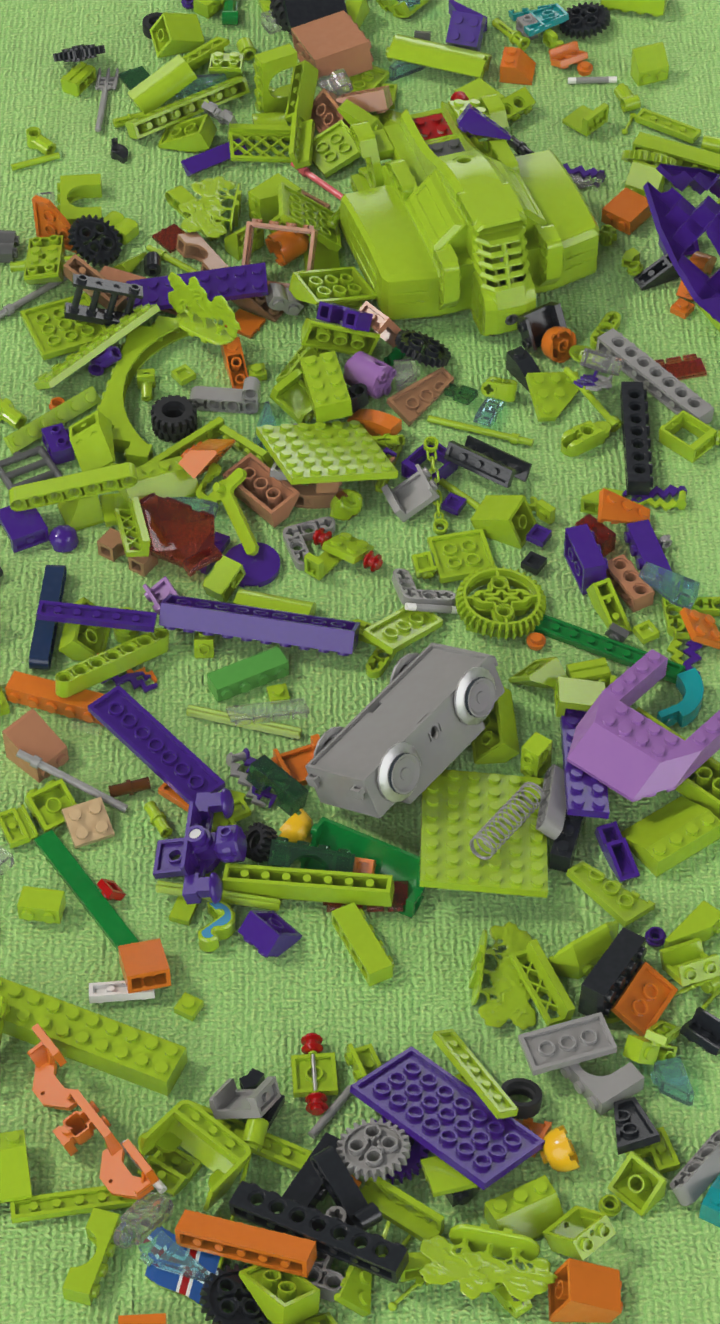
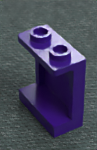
[0,506,49,553]

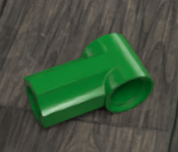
[222,0,239,25]

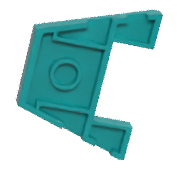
[508,3,569,37]

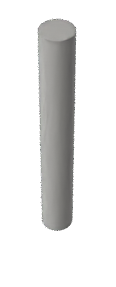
[308,1085,352,1139]

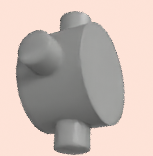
[658,534,672,549]

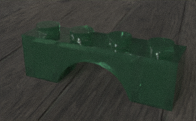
[267,837,355,872]

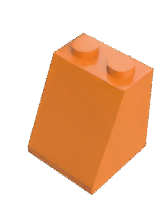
[548,1258,623,1323]

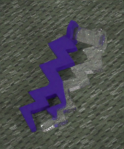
[563,163,606,191]

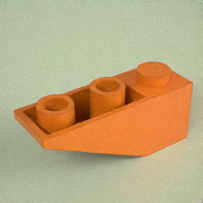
[220,337,248,389]

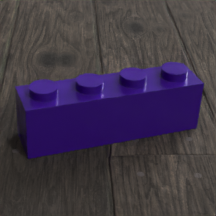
[624,520,673,590]

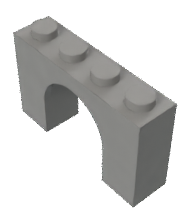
[560,1062,645,1115]

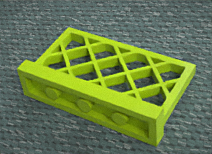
[227,123,292,163]

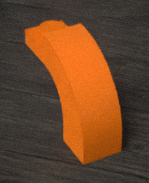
[676,251,717,302]

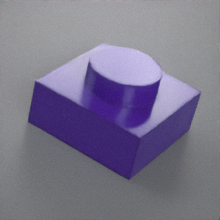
[441,493,467,516]
[526,524,552,548]

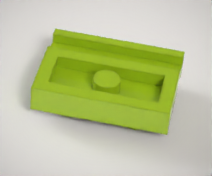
[0,804,38,849]

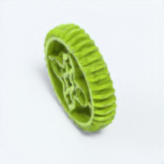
[455,565,547,640]

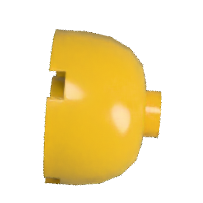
[276,809,314,849]
[540,1125,580,1173]

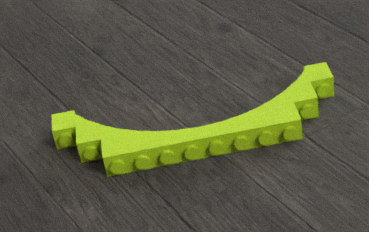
[96,307,189,467]

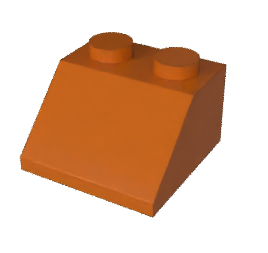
[500,47,536,85]

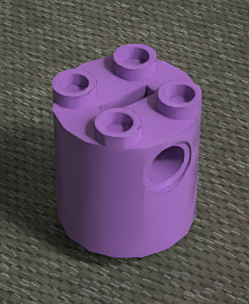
[343,351,397,399]

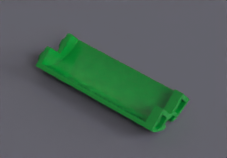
[299,817,425,918]

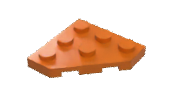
[32,195,77,253]

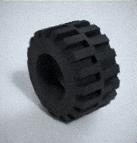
[151,395,198,443]

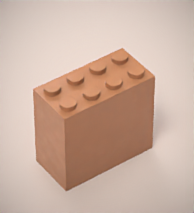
[291,10,374,87]

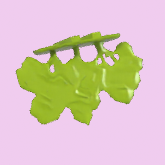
[178,176,242,238]
[167,272,241,345]
[469,921,545,1030]
[419,1223,558,1302]

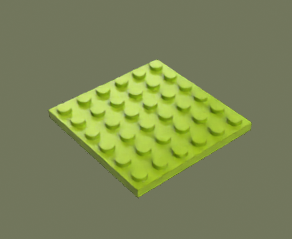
[256,420,398,485]

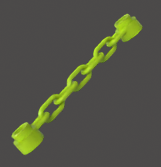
[423,436,448,535]

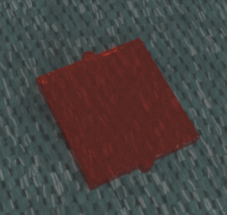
[152,224,185,253]

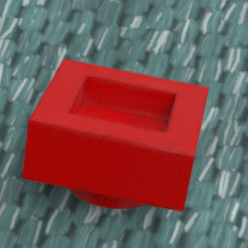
[97,878,126,901]

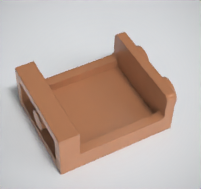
[359,301,402,348]

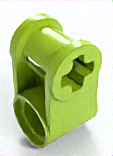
[481,376,518,402]

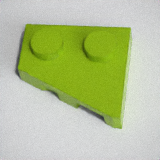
[334,1265,372,1317]

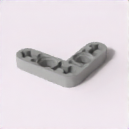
[283,517,336,571]
[392,568,456,606]

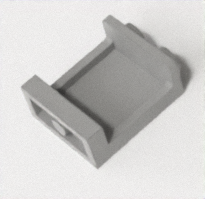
[381,463,440,522]
[209,1076,281,1119]

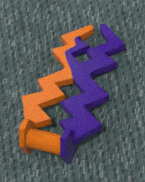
[97,654,158,693]

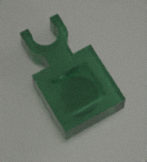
[444,383,478,405]

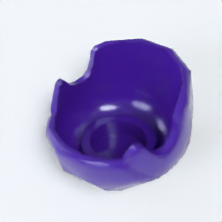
[49,525,79,553]

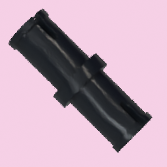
[507,135,534,155]

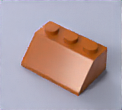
[178,439,236,479]

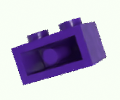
[41,423,75,465]

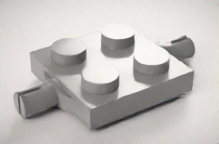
[201,101,238,125]

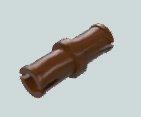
[108,776,151,798]

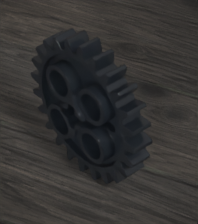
[559,2,611,39]
[53,44,106,62]
[67,214,123,268]
[395,329,451,368]
[199,1263,270,1324]

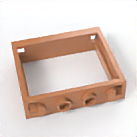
[242,218,318,288]

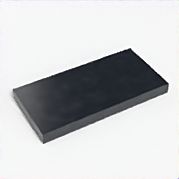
[282,0,348,29]

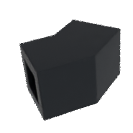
[239,1068,265,1089]

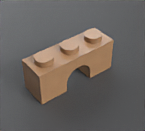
[97,528,158,577]

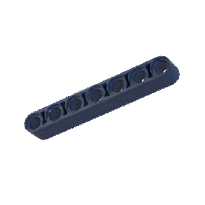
[29,565,67,670]

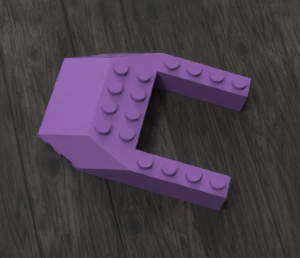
[567,649,720,802]

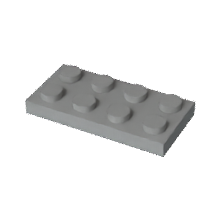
[518,1012,617,1076]

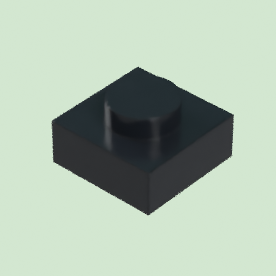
[521,551,547,575]

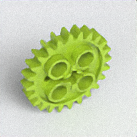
[621,149,677,166]

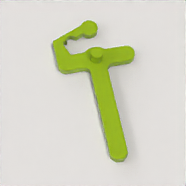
[195,463,259,556]

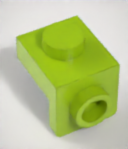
[411,551,438,579]
[194,631,215,658]

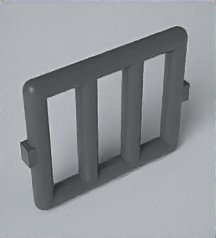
[0,446,63,491]

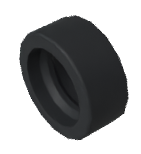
[501,1078,542,1119]

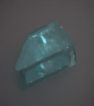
[651,1056,694,1106]

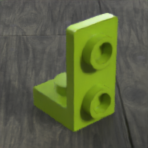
[304,551,342,581]

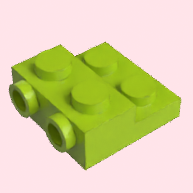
[24,778,76,833]

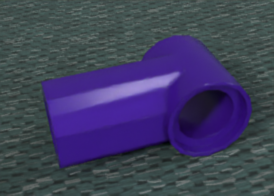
[88,346,122,376]

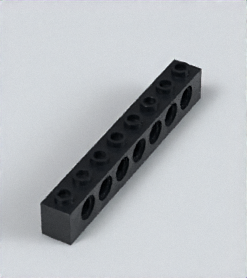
[620,382,653,495]
[229,1181,409,1284]

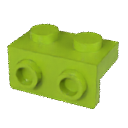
[344,1043,382,1082]

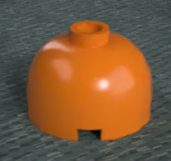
[541,326,576,363]

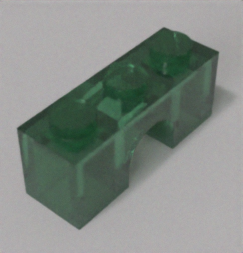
[246,754,309,816]

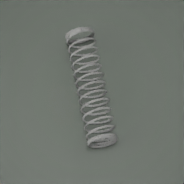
[469,782,545,860]

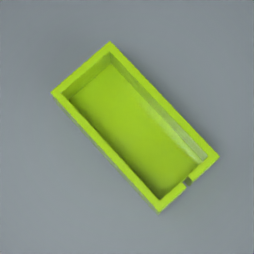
[300,350,353,422]

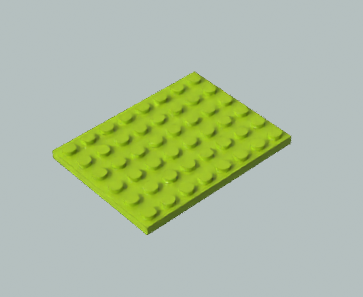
[419,769,548,898]

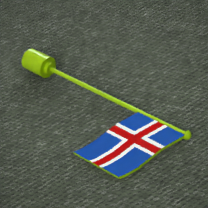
[145,1118,269,1314]

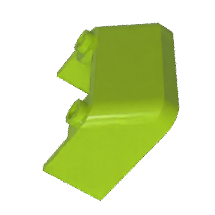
[139,1100,251,1212]

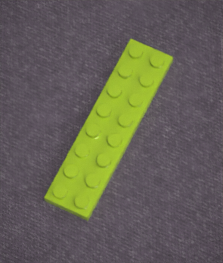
[34,303,160,390]

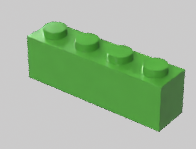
[207,646,289,702]

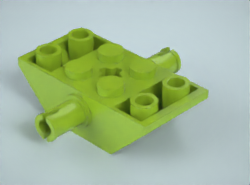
[10,235,80,285]

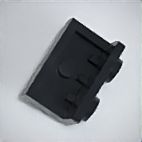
[679,1007,720,1056]

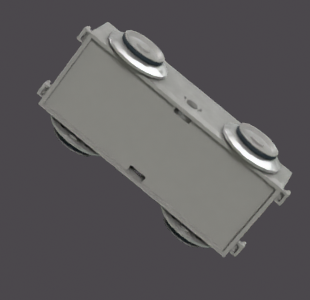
[305,643,505,819]

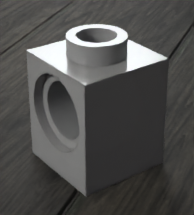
[516,13,538,40]

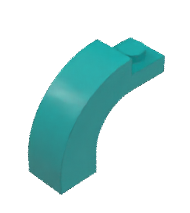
[656,668,704,728]

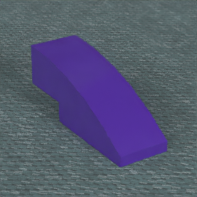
[594,821,640,882]

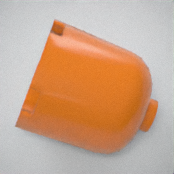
[265,231,309,266]

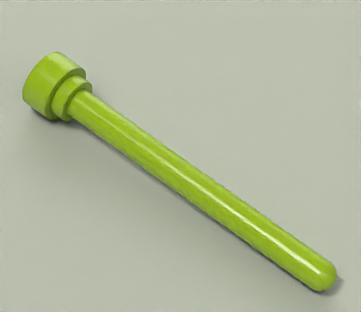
[563,367,623,432]

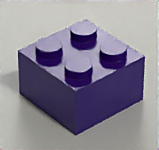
[446,10,486,51]

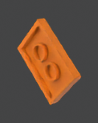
[610,961,678,1036]

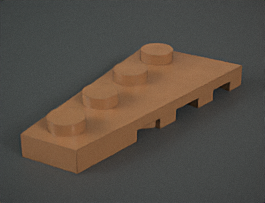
[386,367,454,426]

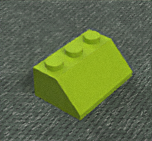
[58,597,110,661]
[484,1175,567,1240]

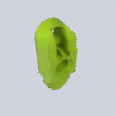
[561,420,611,457]

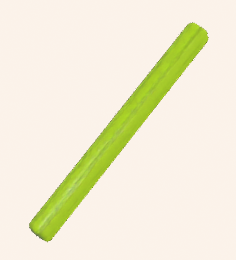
[186,704,302,739]
[155,880,281,911]

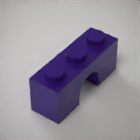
[316,301,373,332]

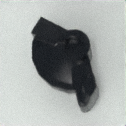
[111,138,128,164]

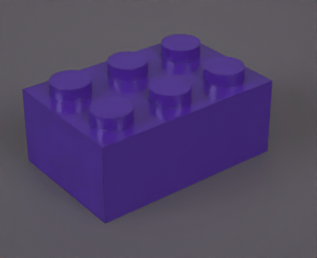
[564,524,608,595]

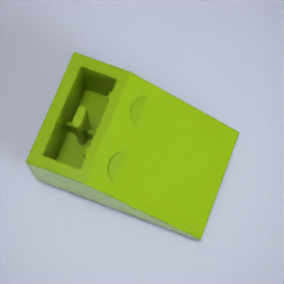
[69,410,115,472]

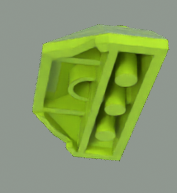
[548,920,619,979]

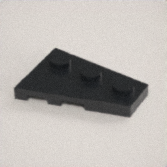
[614,1096,660,1155]

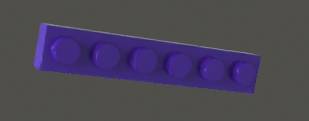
[36,600,157,633]

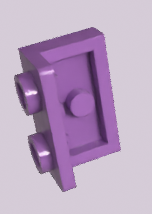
[143,576,180,615]

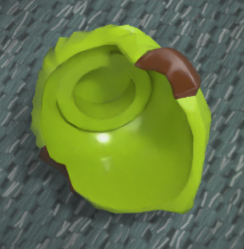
[330,489,363,521]

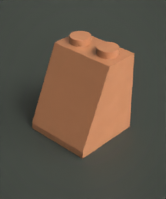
[2,709,69,783]

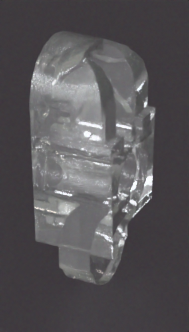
[113,1192,173,1249]

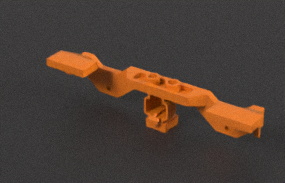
[27,1023,159,1200]

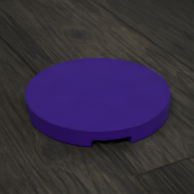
[225,542,280,588]

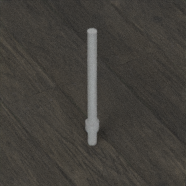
[0,276,68,319]
[16,749,128,813]

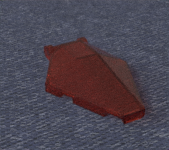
[139,493,223,577]

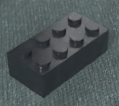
[578,927,647,1017]

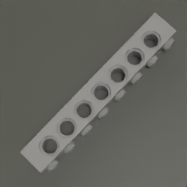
[596,328,714,424]

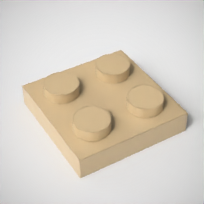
[62,797,115,849]

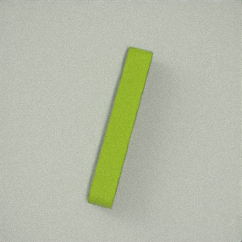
[9,462,138,512]
[55,627,169,698]

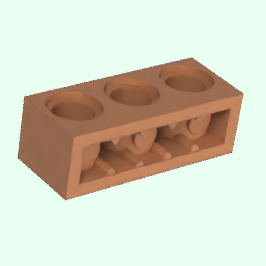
[606,554,655,613]

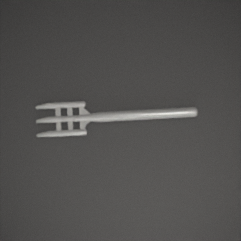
[95,68,119,133]

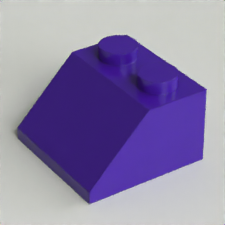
[238,910,302,958]

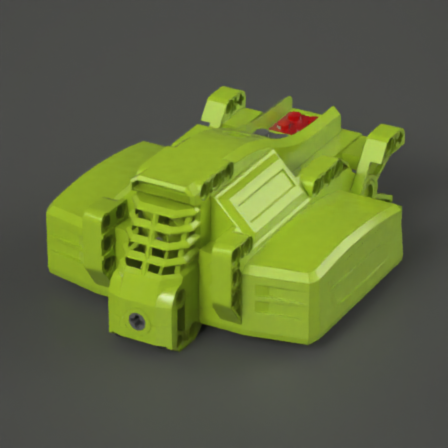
[339,94,599,336]

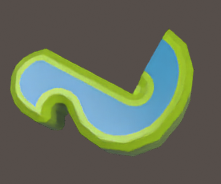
[198,900,236,952]

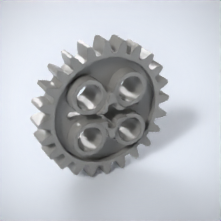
[336,1118,411,1182]

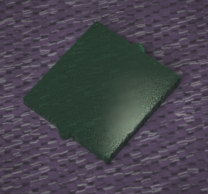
[119,66,150,90]

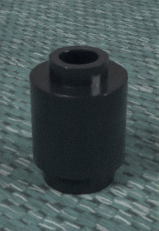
[144,251,161,277]

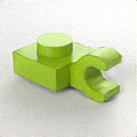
[528,496,556,525]

